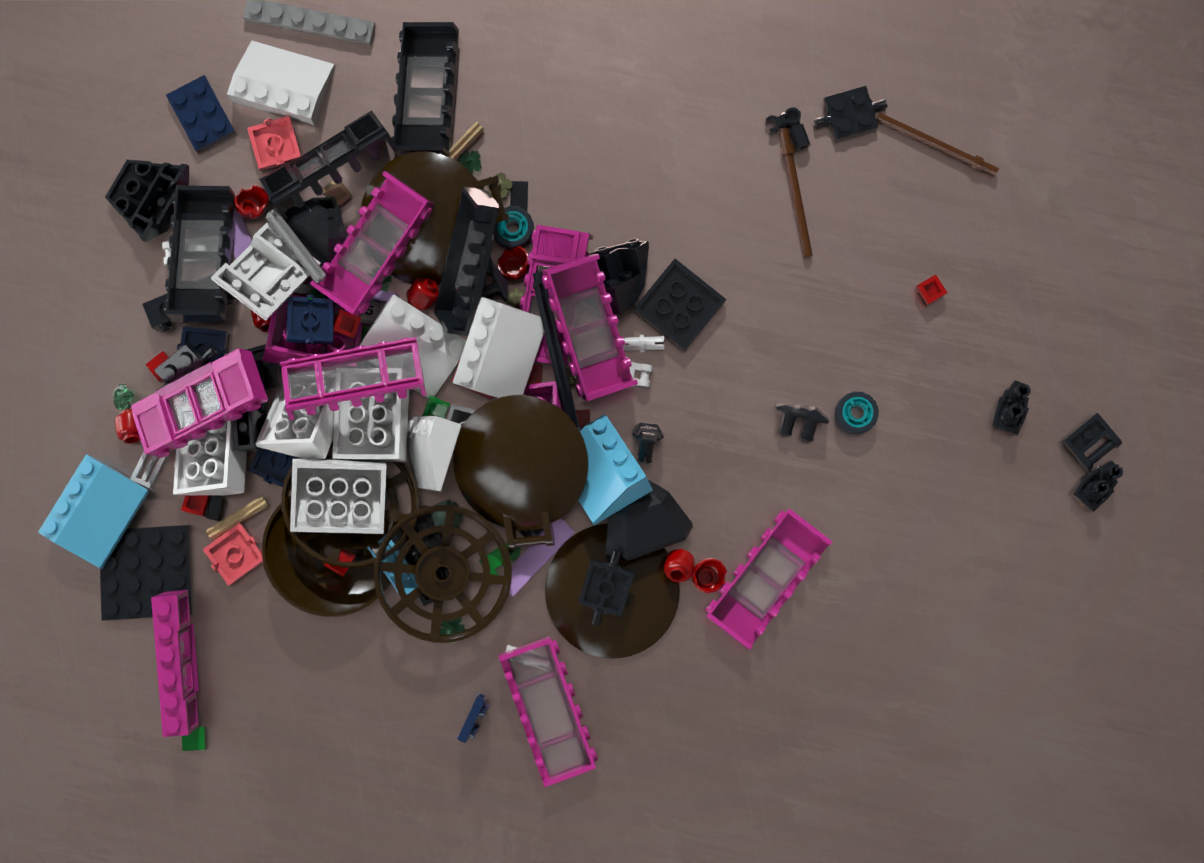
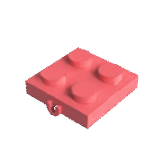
[247,116,302,171]
[203,523,263,586]

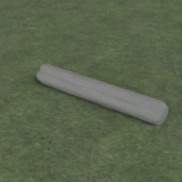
[266,209,326,284]

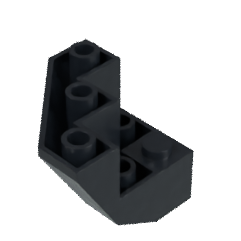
[285,196,346,272]
[582,239,649,314]
[605,480,693,561]

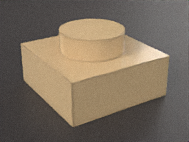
[323,181,352,206]

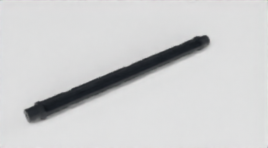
[533,272,581,432]

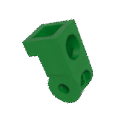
[479,543,521,575]

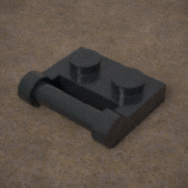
[1062,412,1122,472]

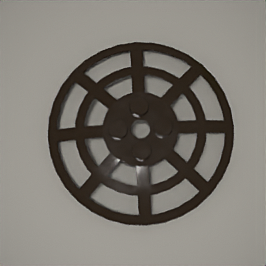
[281,441,419,568]
[374,505,512,643]

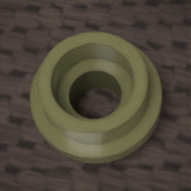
[508,288,523,309]

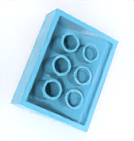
[578,414,653,525]
[38,454,149,569]

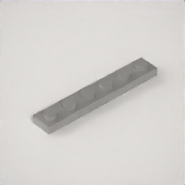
[243,0,375,45]

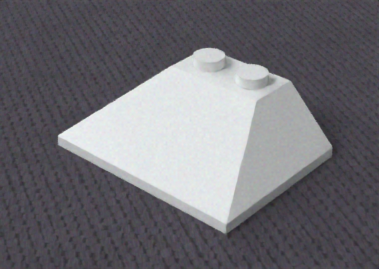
[211,222,321,321]

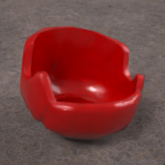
[234,185,269,219]
[497,246,530,281]
[692,558,727,593]

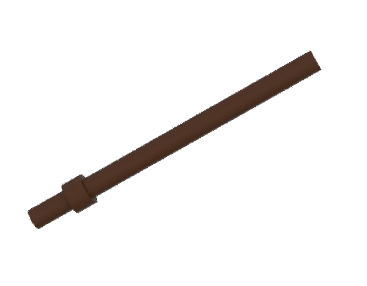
[876,113,999,176]
[780,128,813,258]

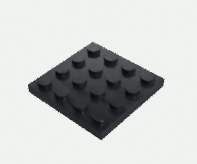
[100,525,194,621]

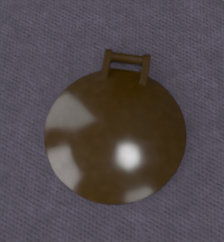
[360,152,509,285]
[453,395,589,550]

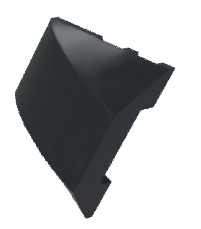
[105,159,189,242]

